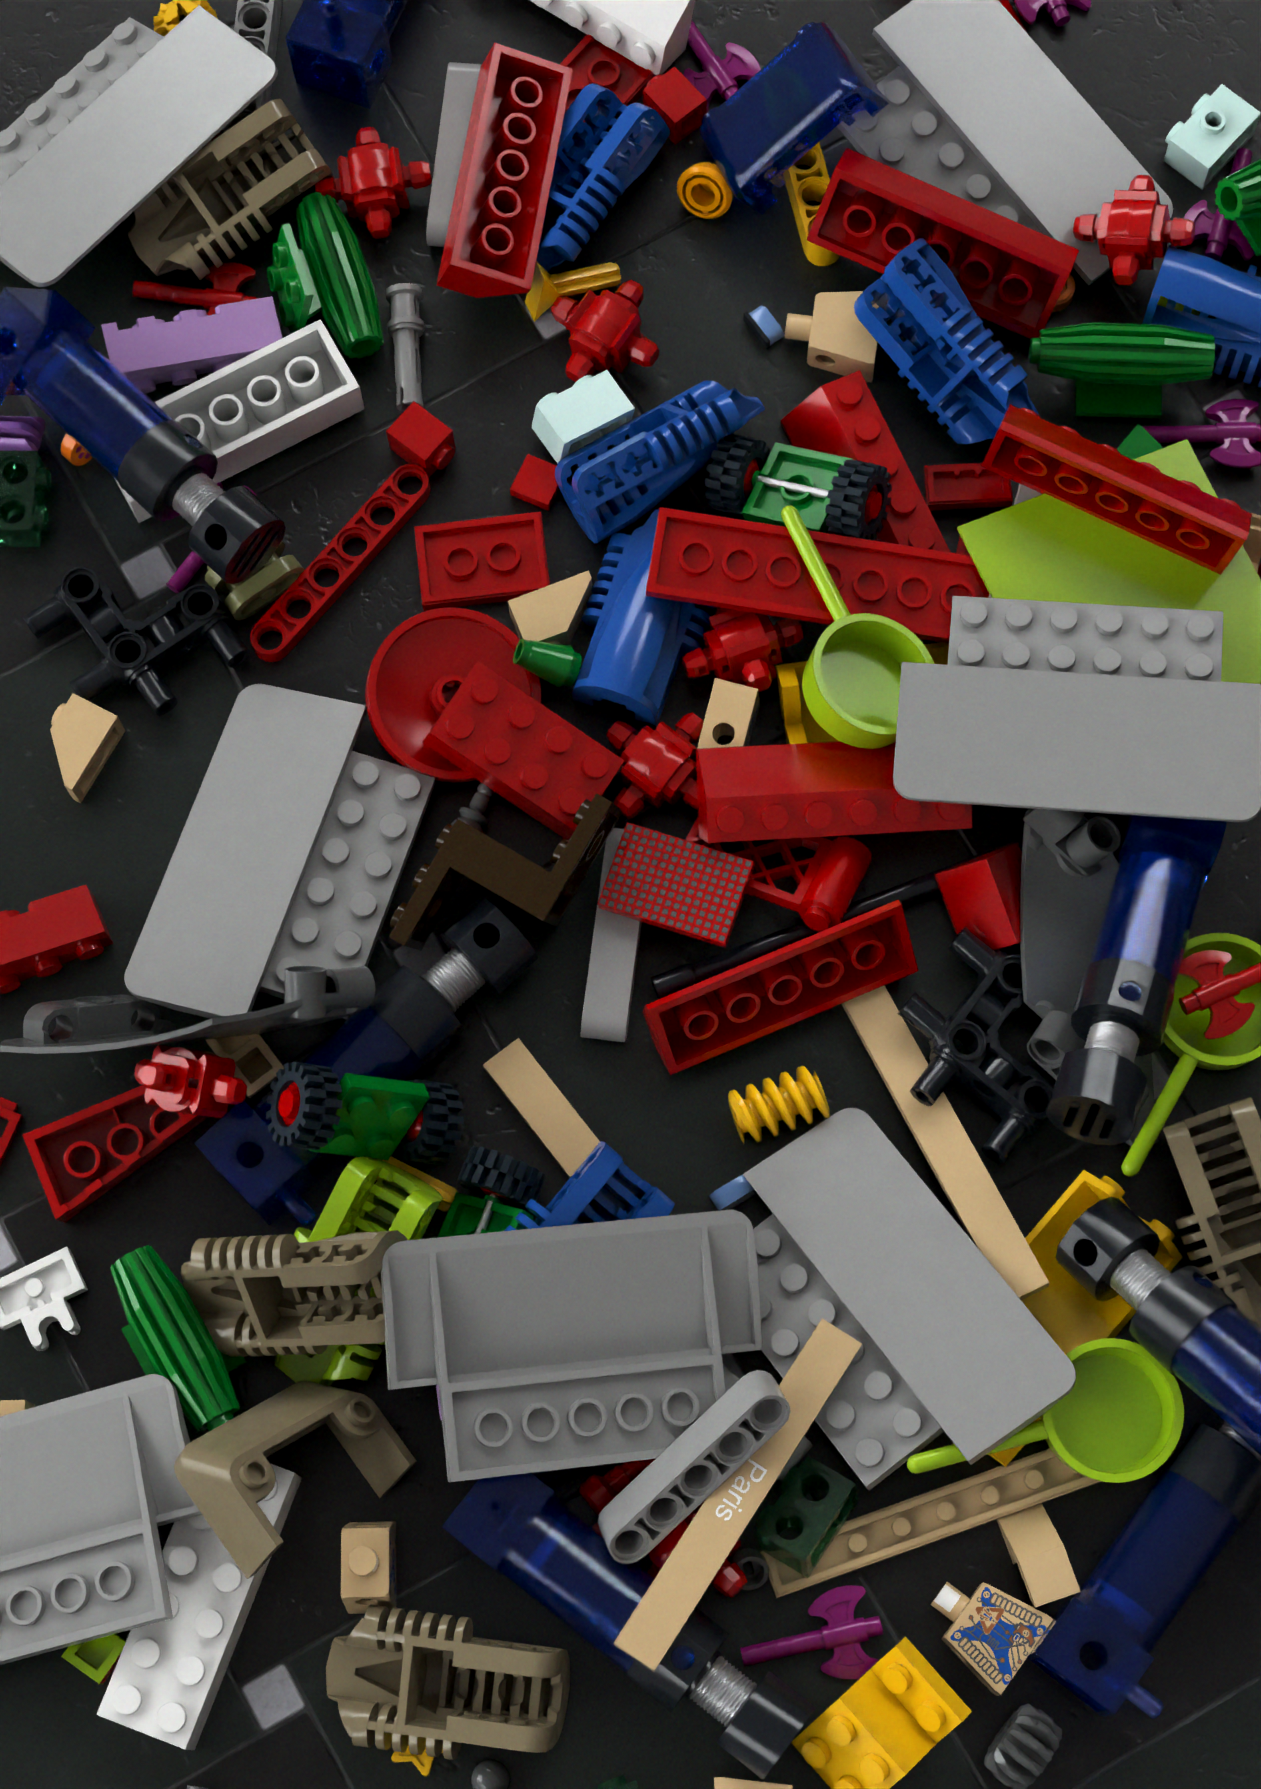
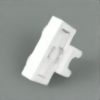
[0,1246,88,1351]

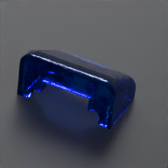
[699,22,889,214]

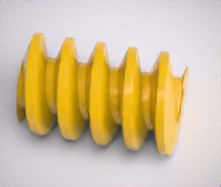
[728,1066,830,1144]

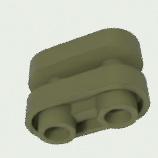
[205,541,304,621]

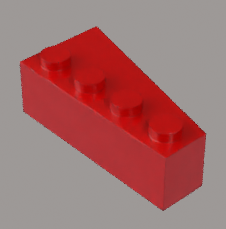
[0,884,113,995]
[22,1085,208,1223]

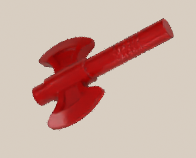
[132,263,258,315]
[1174,950,1261,1039]

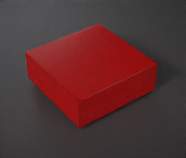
[510,454,560,511]

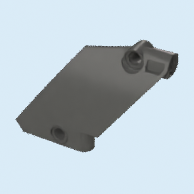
[1020,808,1159,1147]
[0,966,376,1054]

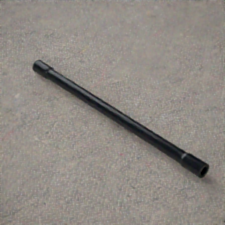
[651,837,1023,999]

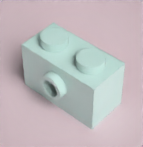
[1164,84,1261,190]
[531,370,635,464]

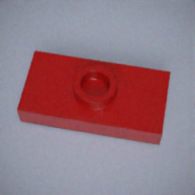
[923,462,1013,511]

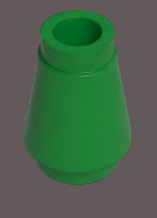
[513,639,582,687]

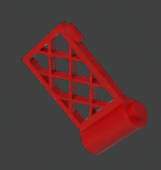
[685,817,872,932]

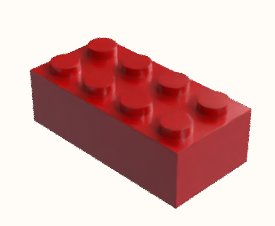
[422,660,625,841]

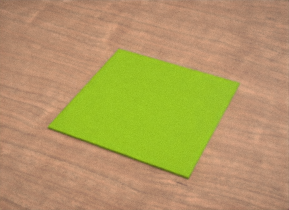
[957,439,1261,684]

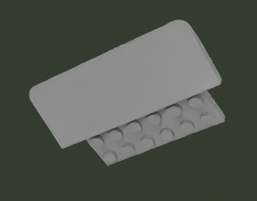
[834,0,1173,286]
[0,5,278,287]
[893,596,1261,822]
[124,684,436,1019]
[743,1108,1076,1491]
[381,1210,762,1482]
[0,1374,202,1665]

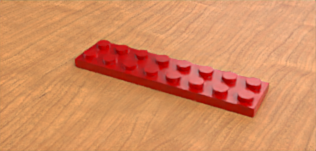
[646,507,989,643]

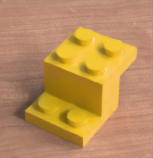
[791,1636,972,1789]

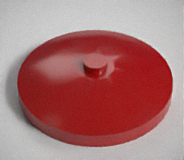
[365,607,541,783]

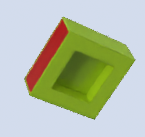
[61,1634,126,1685]

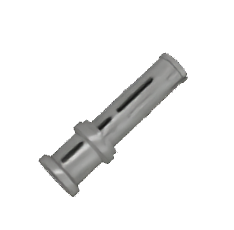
[385,283,425,412]

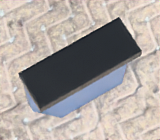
[743,305,784,349]
[709,1175,758,1211]

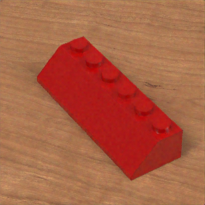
[436,43,573,298]
[806,148,1079,339]
[780,370,950,552]
[981,404,1252,575]
[696,741,972,843]
[643,900,919,1075]

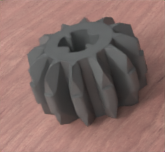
[984,1704,1062,1789]

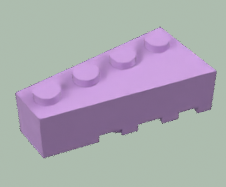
[101,296,283,395]

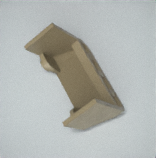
[174,1381,416,1579]

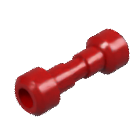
[579,1459,655,1515]

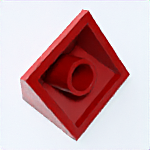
[934,842,1022,950]

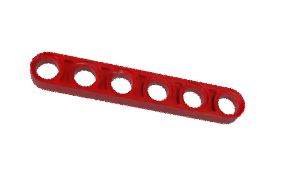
[250,464,431,662]

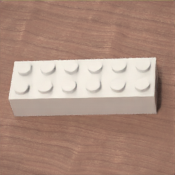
[92,319,365,523]
[96,1464,302,1750]

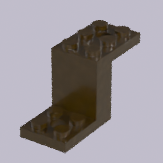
[389,793,623,951]

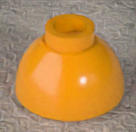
[677,162,734,219]

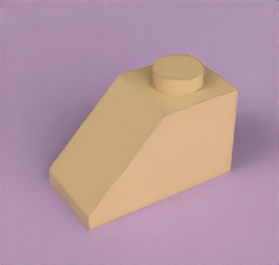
[508,570,593,645]
[50,693,125,803]

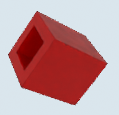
[643,66,707,145]
[386,401,456,478]

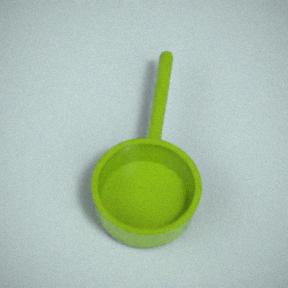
[781,505,934,749]
[1121,933,1261,1177]
[907,1338,1184,1483]

